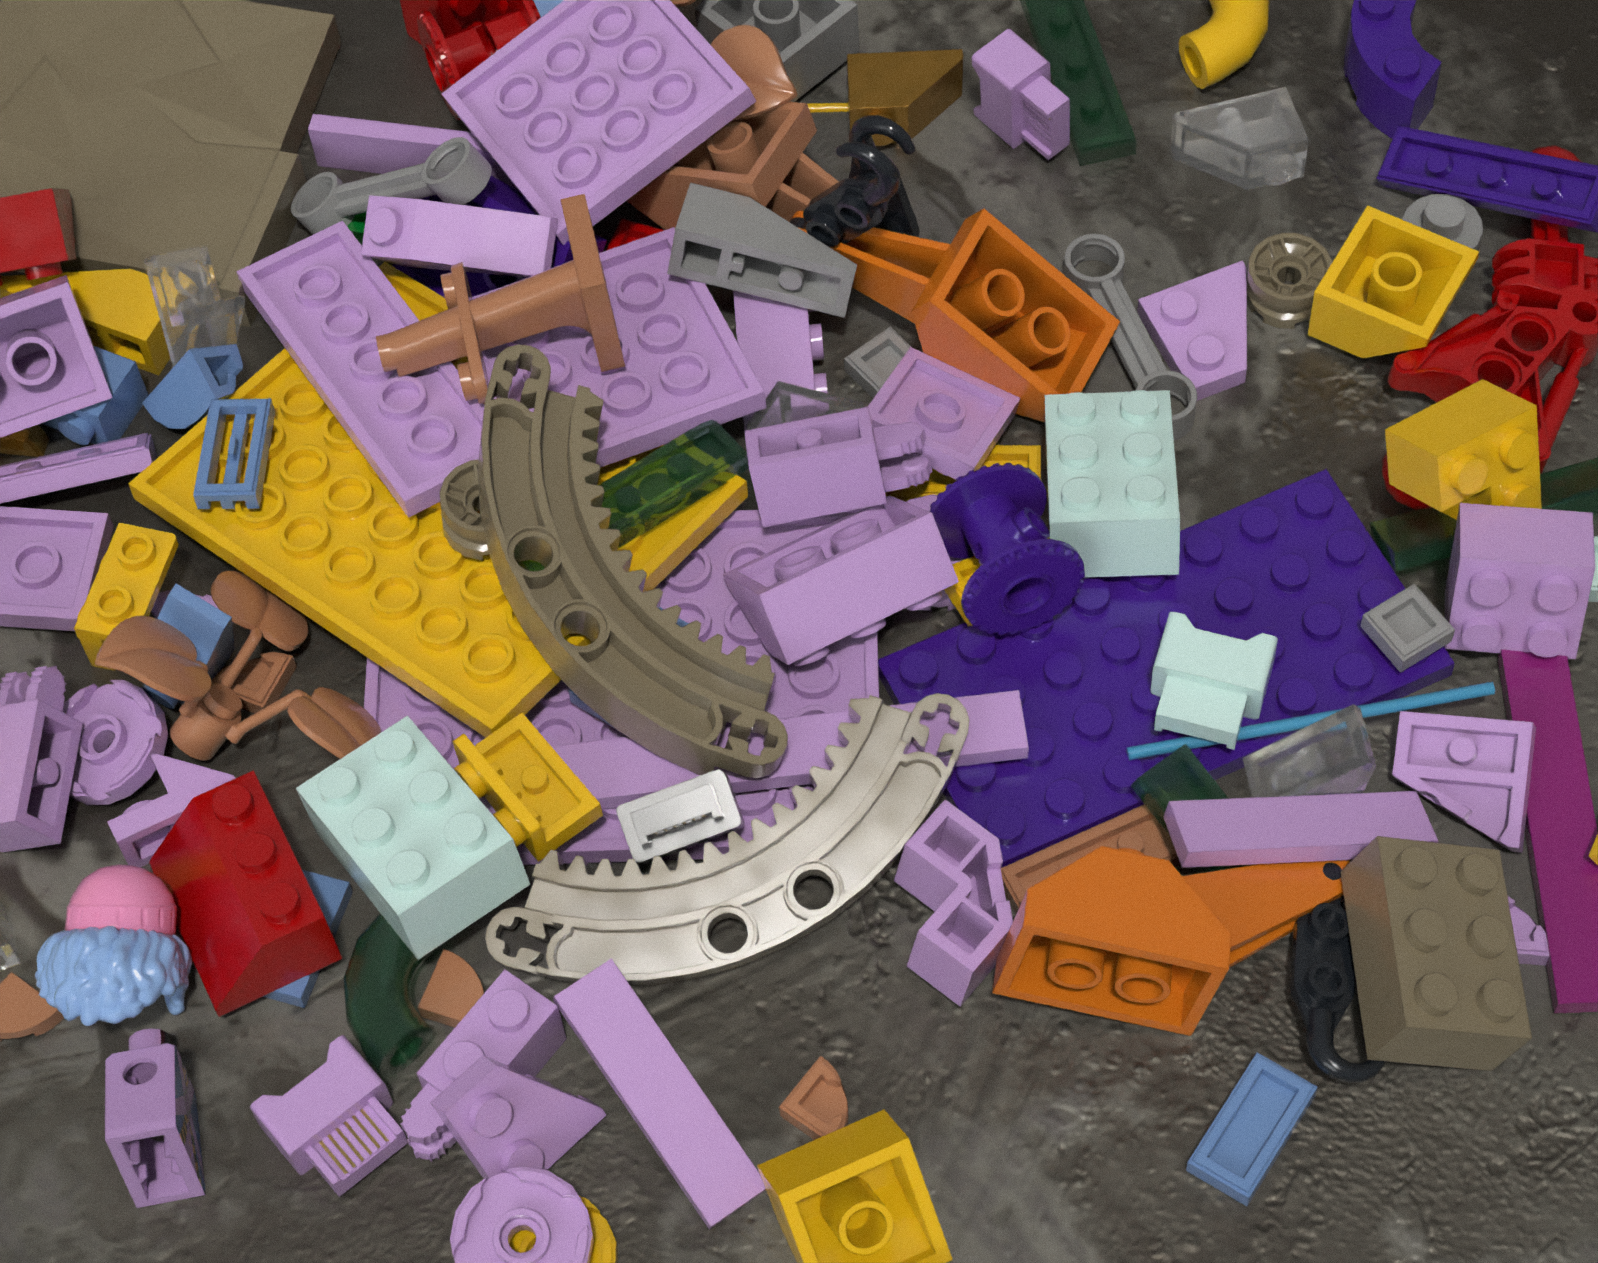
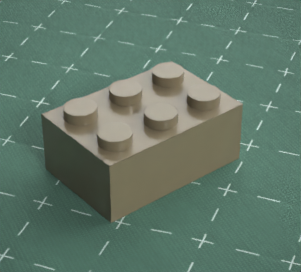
[1340,836,1532,1071]

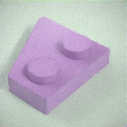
[1392,711,1536,853]
[430,1056,606,1180]

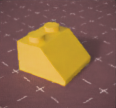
[1308,205,1479,358]
[757,1109,953,1263]

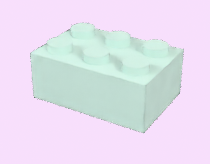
[1044,390,1180,578]
[296,716,530,960]

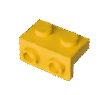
[74,522,179,671]
[452,713,603,862]

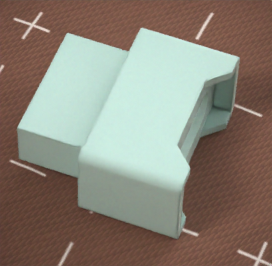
[1150,612,1278,750]

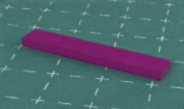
[1497,649,1598,1013]

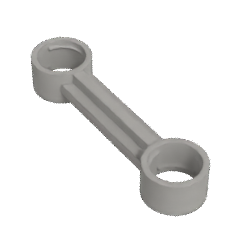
[291,137,492,235]
[1064,234,1197,440]

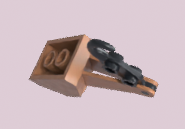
[627,102,920,237]

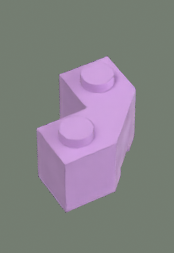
[894,799,1013,1007]

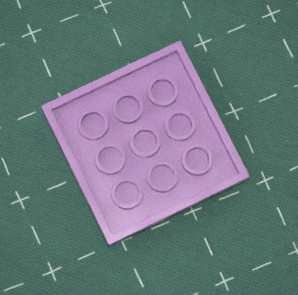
[441,0,756,245]
[472,227,767,468]

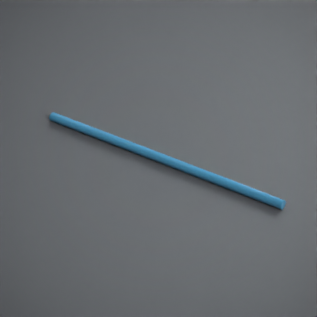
[1126,682,1495,760]

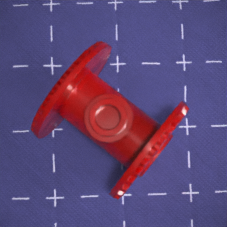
[417,0,541,121]

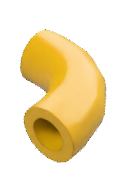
[1179,0,1270,89]

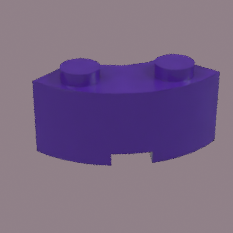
[1344,0,1442,139]

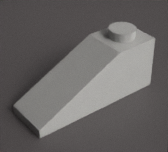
[667,183,857,318]

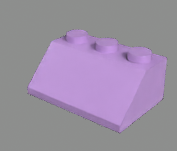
[0,275,113,438]
[723,495,959,666]

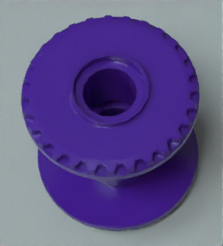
[930,463,1085,635]

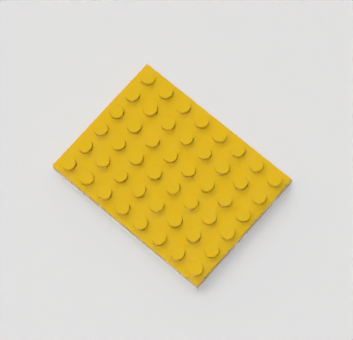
[128,262,748,738]

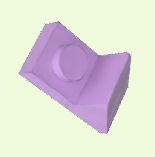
[107,753,235,867]

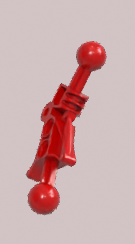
[1382,145,1598,509]

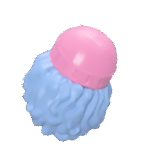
[35,864,192,1026]

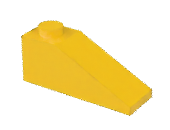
[0,268,194,376]

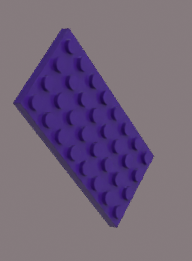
[878,469,1455,868]

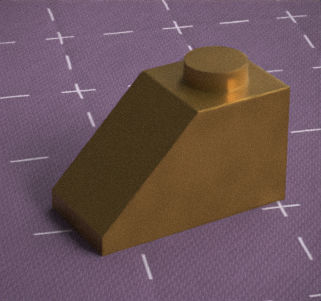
[847,49,963,146]

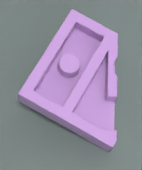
[1137,261,1247,401]

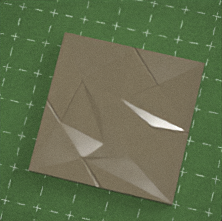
[0,0,341,308]

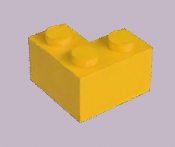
[1385,379,1542,520]

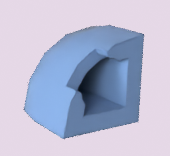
[142,344,243,429]

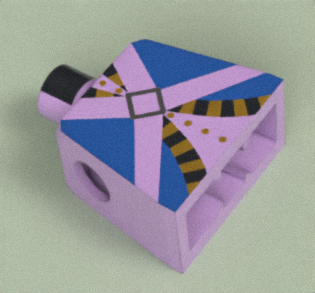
[105,1028,205,1208]

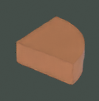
[211,652,297,713]
[418,949,484,1028]
[0,972,64,1042]
[779,1056,849,1140]

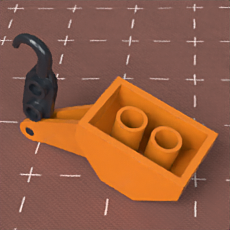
[789,142,1120,422]
[992,846,1385,1083]

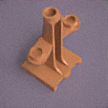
[376,194,625,404]

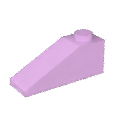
[361,195,558,277]

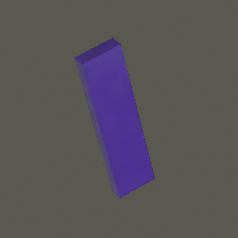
[1376,126,1598,233]

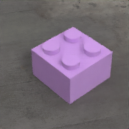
[1445,503,1595,659]

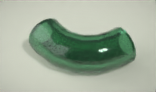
[343,913,443,1076]

